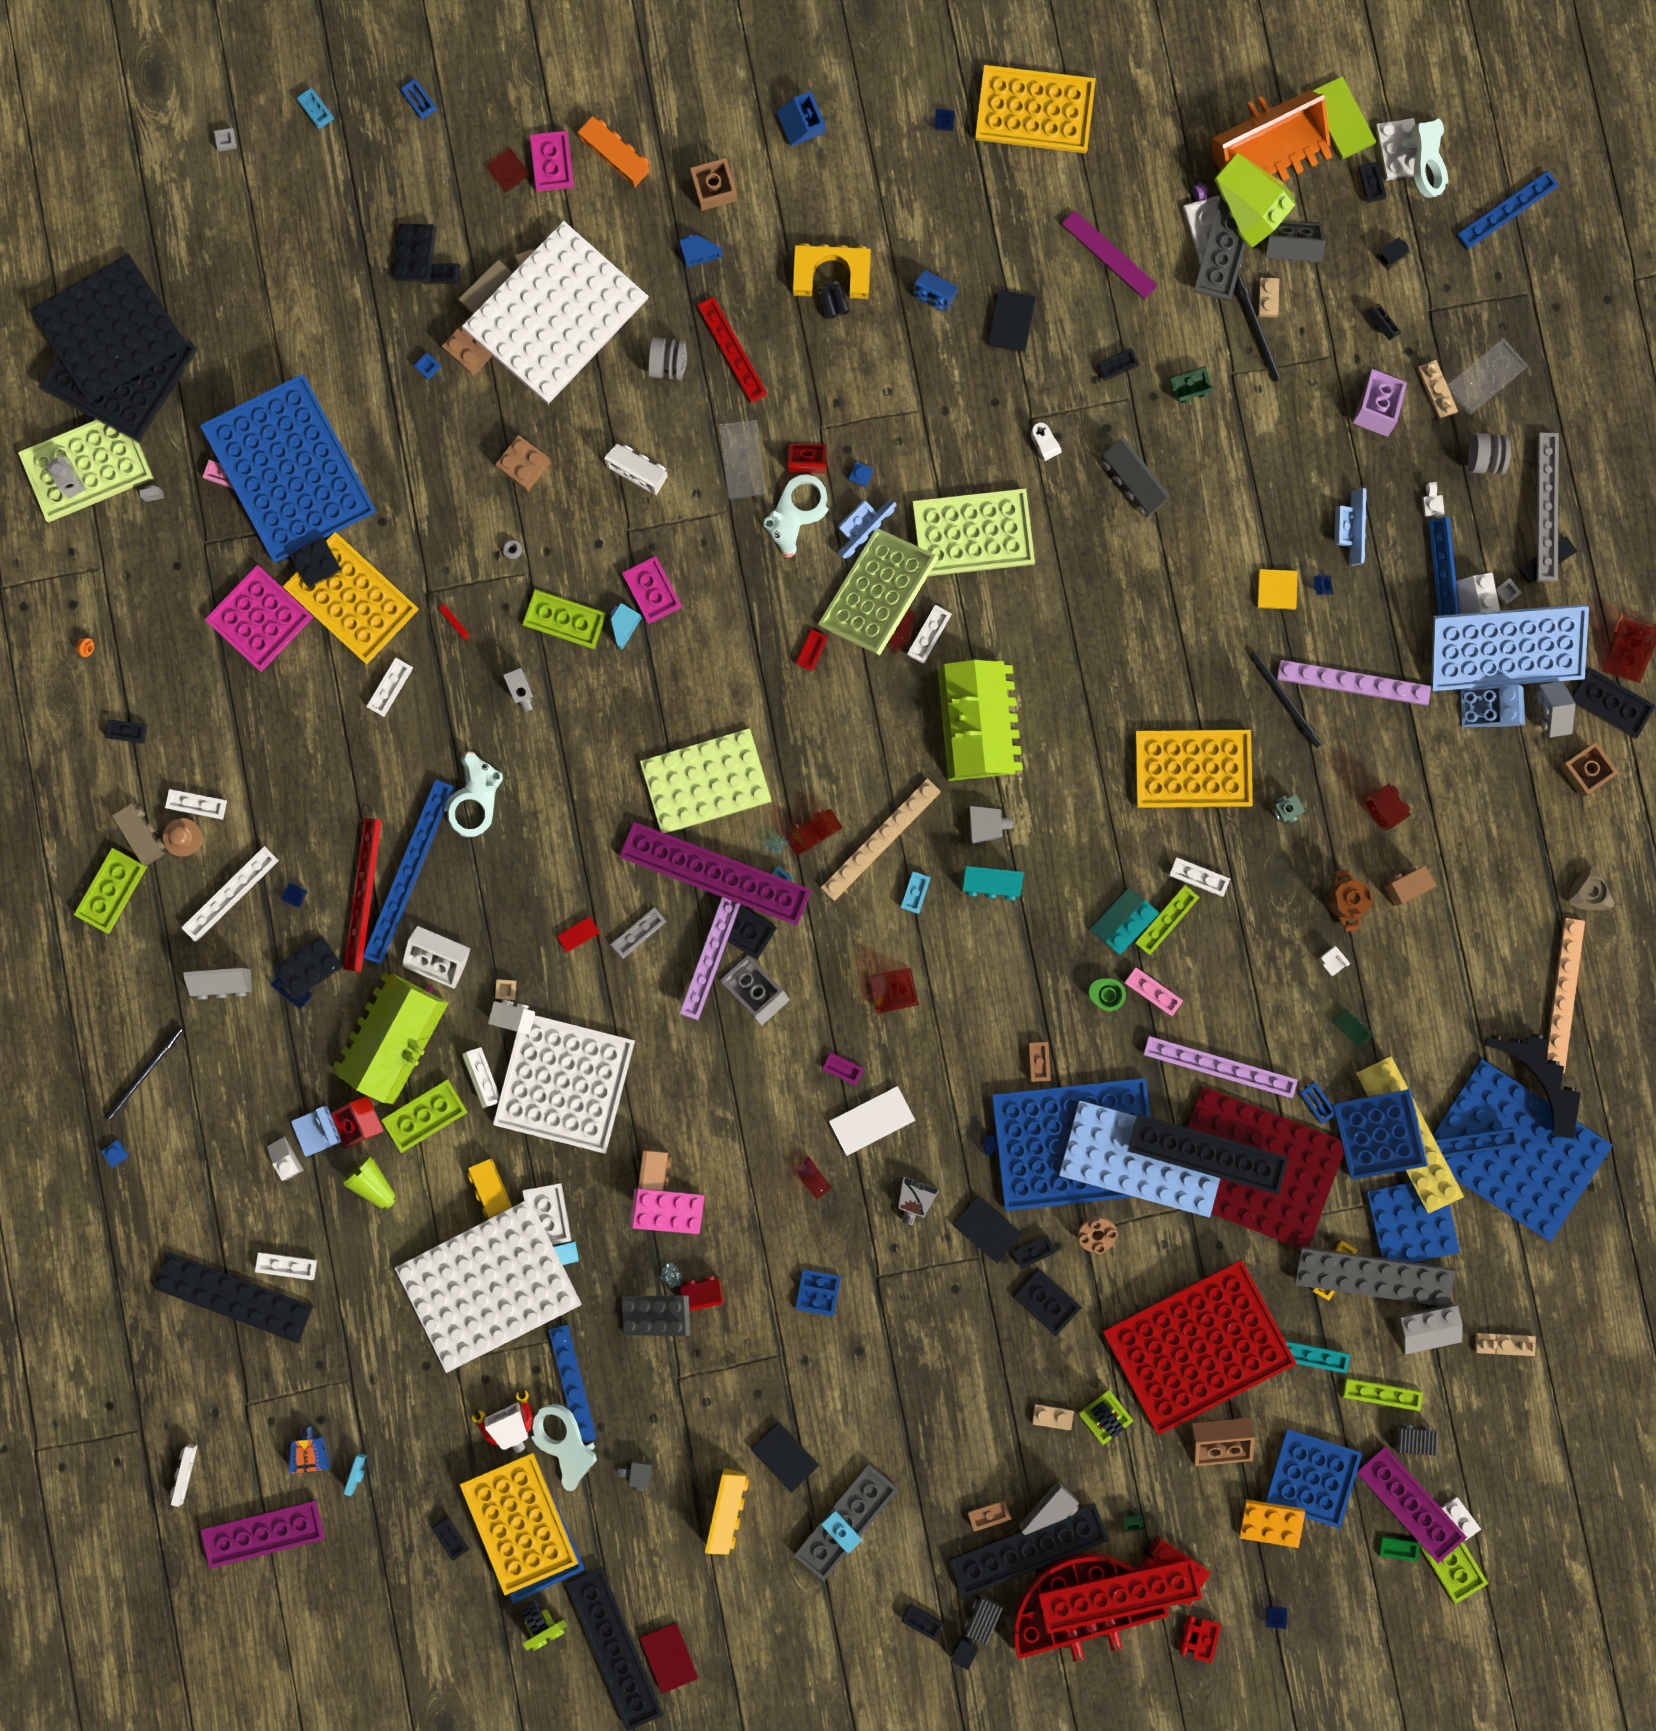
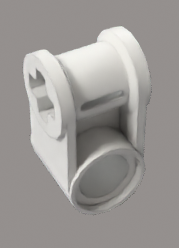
[1031,423,1062,461]

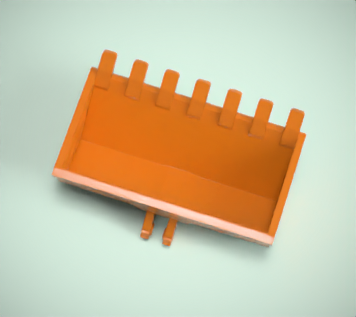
[1211,90,1332,181]

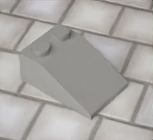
[720,955,790,1026]
[1019,1481,1079,1535]

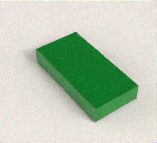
[1378,1536,1420,1562]

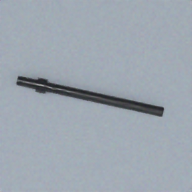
[1236,274,1281,382]
[1250,651,1322,748]
[104,1026,184,1121]

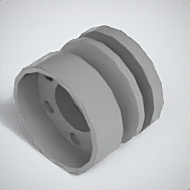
[649,337,687,381]
[1468,433,1511,475]

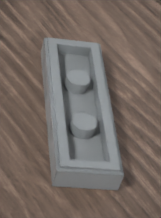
[610,907,667,959]

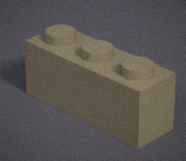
[459,260,513,315]
[112,803,166,865]

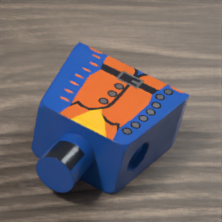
[289,1426,330,1474]

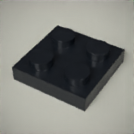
[290,537,342,589]

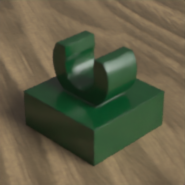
[1122,1508,1143,1532]

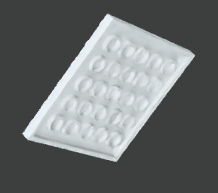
[493,1015,635,1154]

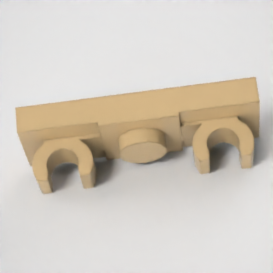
[1417,360,1458,420]
[1475,1333,1536,1356]

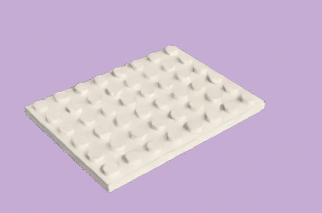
[462,221,649,404]
[395,1199,582,1373]

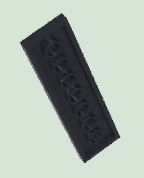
[1127,1114,1289,1195]
[154,1252,314,1343]
[949,1502,1109,1598]
[566,1567,664,1731]

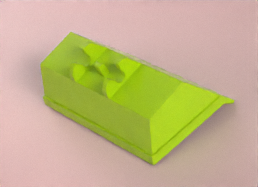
[937,660,1023,781]

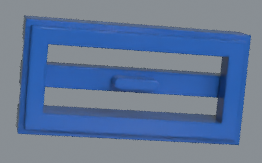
[400,79,437,121]
[1298,1081,1336,1124]

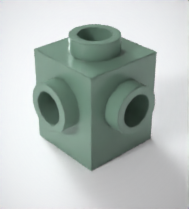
[1272,795,1305,824]

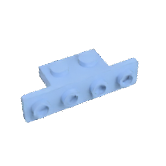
[1335,488,1367,566]
[837,500,897,559]

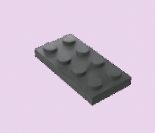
[622,1295,690,1336]

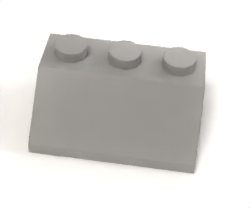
[183,968,252,1000]
[1396,1304,1462,1355]

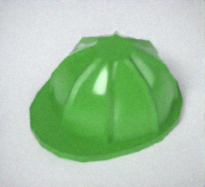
[1089,979,1126,1011]

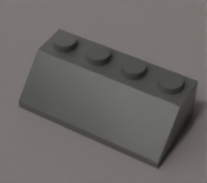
[1101,436,1170,518]

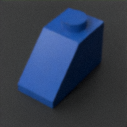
[679,235,723,267]

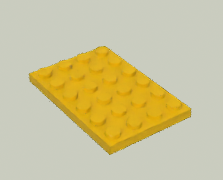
[975,65,1096,153]
[283,532,419,664]
[1135,730,1253,808]
[460,1452,578,1595]

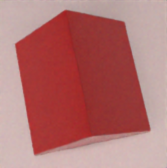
[788,444,827,474]

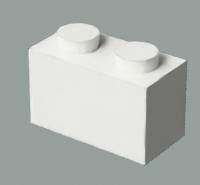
[488,1000,535,1034]

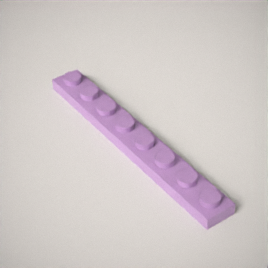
[1277,660,1431,706]
[680,897,740,1020]
[1143,1036,1298,1098]

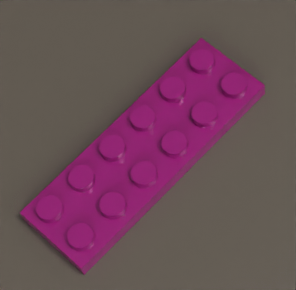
[1357,1446,1467,1564]
[201,1500,325,1569]

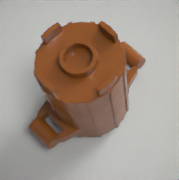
[1327,869,1373,932]

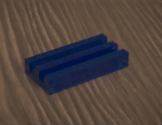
[271,976,313,1009]

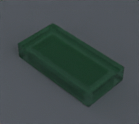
[1332,1008,1374,1049]

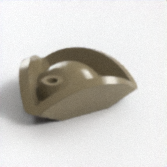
[1569,866,1615,910]

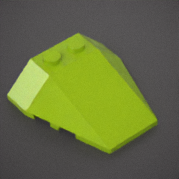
[1214,152,1295,248]

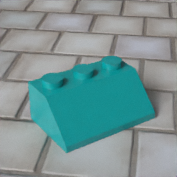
[962,866,1024,901]
[1089,888,1159,956]

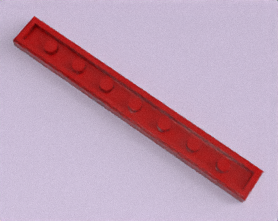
[343,818,382,972]

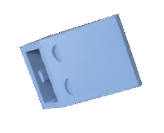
[1461,684,1525,727]

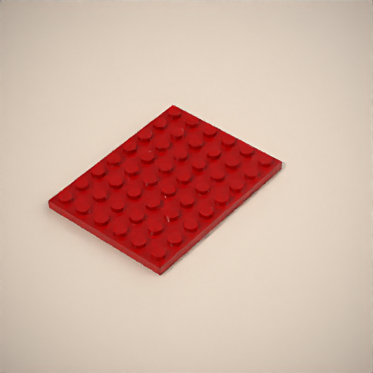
[1103,1259,1297,1435]

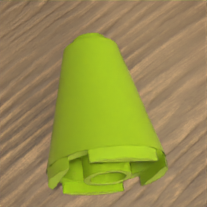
[342,1155,396,1209]

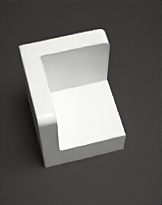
[1318,946,1350,976]

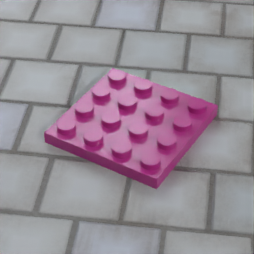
[205,565,314,672]

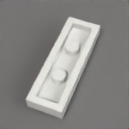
[907,605,952,664]
[367,658,413,717]
[165,789,227,820]
[1169,858,1230,897]
[462,1047,500,1108]
[255,1252,317,1280]
[170,1444,198,1507]

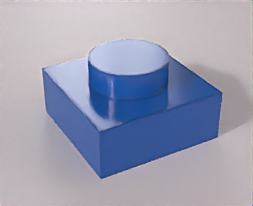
[414,353,441,380]
[849,462,873,488]
[101,1140,129,1167]

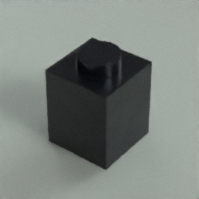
[1377,237,1410,270]
[950,1636,979,1670]

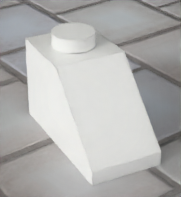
[267,1137,303,1181]

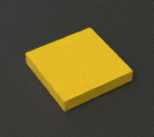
[1257,569,1298,610]

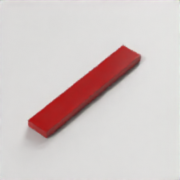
[697,296,767,404]

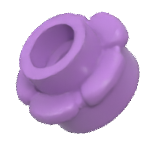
[1193,182,1209,201]

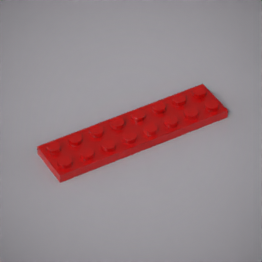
[1038,1558,1202,1634]

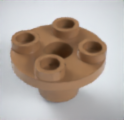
[163,818,202,857]
[1078,1216,1118,1254]

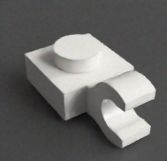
[1422,482,1444,517]

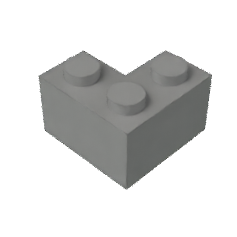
[1537,681,1576,737]

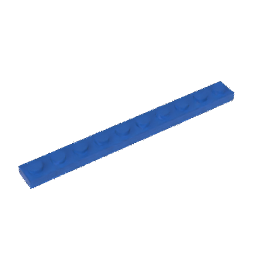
[363,779,454,965]

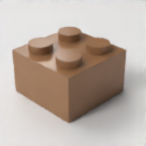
[690,158,737,211]
[442,318,492,377]
[495,435,551,492]
[1559,742,1619,797]
[1383,865,1436,906]

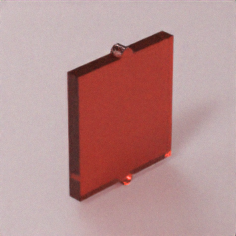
[486,148,530,192]

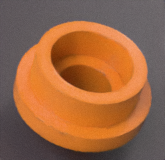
[76,638,94,657]

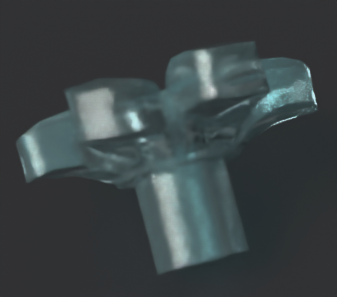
[764,834,788,855]
[660,1263,682,1288]

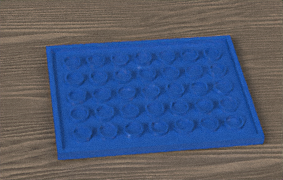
[200,374,376,563]
[1432,1059,1613,1242]
[992,1078,1150,1211]

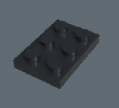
[393,224,437,282]
[273,935,344,1000]

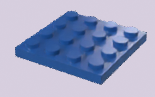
[1333,1089,1429,1180]
[1366,1182,1460,1262]
[1264,1428,1362,1529]

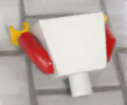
[472,1390,533,1453]

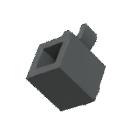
[616,1460,652,1491]

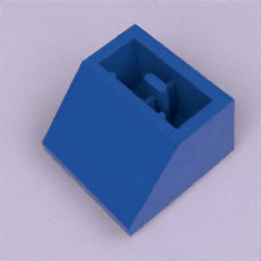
[777,91,825,147]
[914,270,958,312]

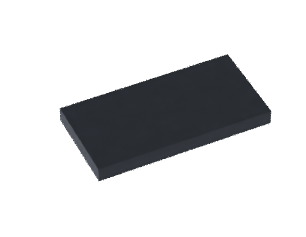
[1572,668,1656,739]

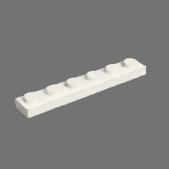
[182,846,279,942]

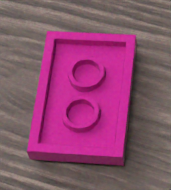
[530,131,574,192]
[622,556,682,625]

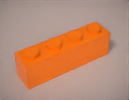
[578,116,650,187]

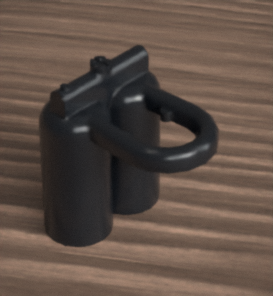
[818,281,850,319]

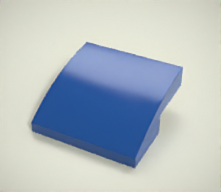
[795,1269,841,1317]

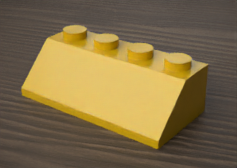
[705,1468,749,1554]

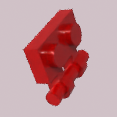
[1179,1614,1221,1663]

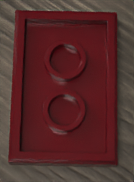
[640,1622,699,1694]

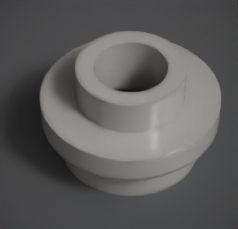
[503,540,522,559]

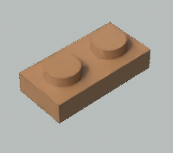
[1028,1042,1051,1082]
[967,1499,1011,1532]

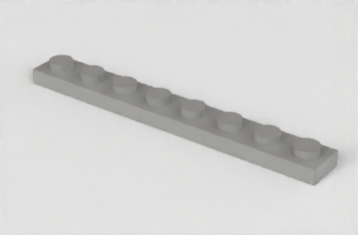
[1537,433,1559,582]

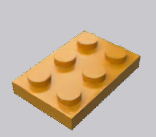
[1239,1499,1305,1548]

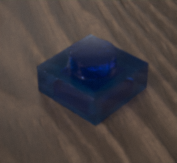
[934,109,955,132]
[1314,575,1334,596]
[281,882,308,908]
[983,1135,997,1155]
[1265,1606,1287,1629]

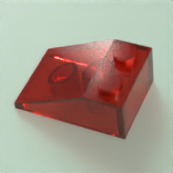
[1603,613,1656,683]

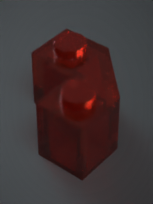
[886,607,914,655]
[785,809,843,856]

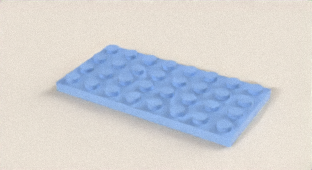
[1431,604,1589,691]
[1059,1101,1220,1217]

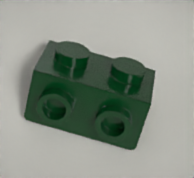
[1169,366,1214,403]

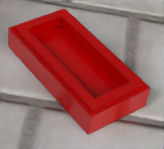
[439,604,471,640]
[795,629,828,672]
[557,917,600,953]

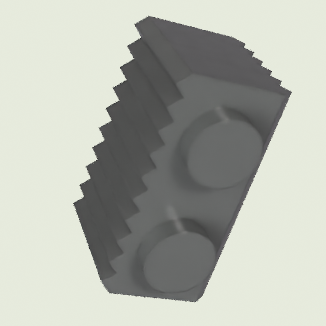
[1394,1423,1438,1456]
[963,1595,1003,1645]

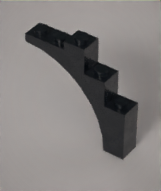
[1484,1034,1581,1139]

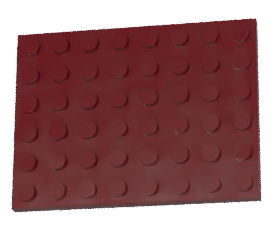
[1186,1086,1348,1248]

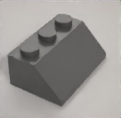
[1264,221,1326,263]

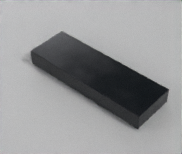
[1519,536,1578,584]

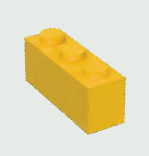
[467,1159,512,1219]

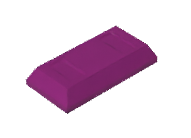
[822,1052,864,1086]

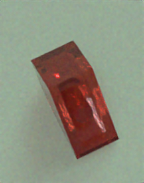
[793,1156,832,1200]

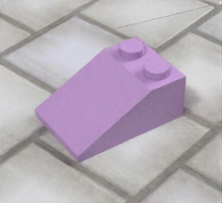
[1353,369,1407,437]

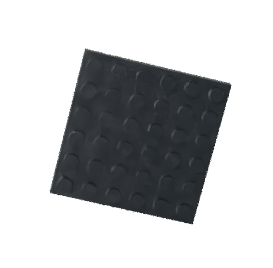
[29,253,188,403]
[39,341,198,444]

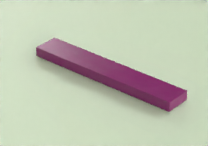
[1061,210,1158,300]

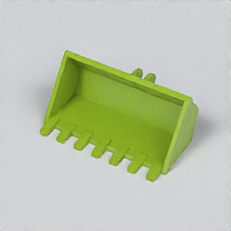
[333,973,448,1105]

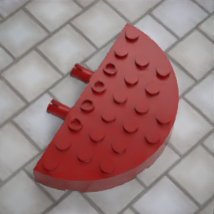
[1013,1553,1170,1662]

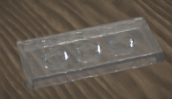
[1447,338,1528,415]
[719,420,766,500]

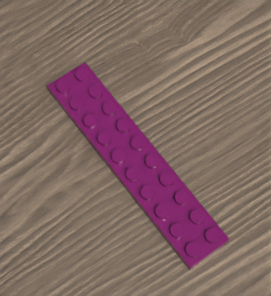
[620,822,812,926]

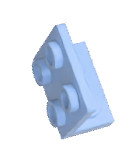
[292,1106,342,1157]

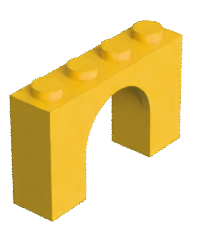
[793,243,871,299]

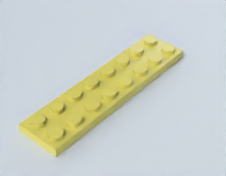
[1356,1056,1464,1214]

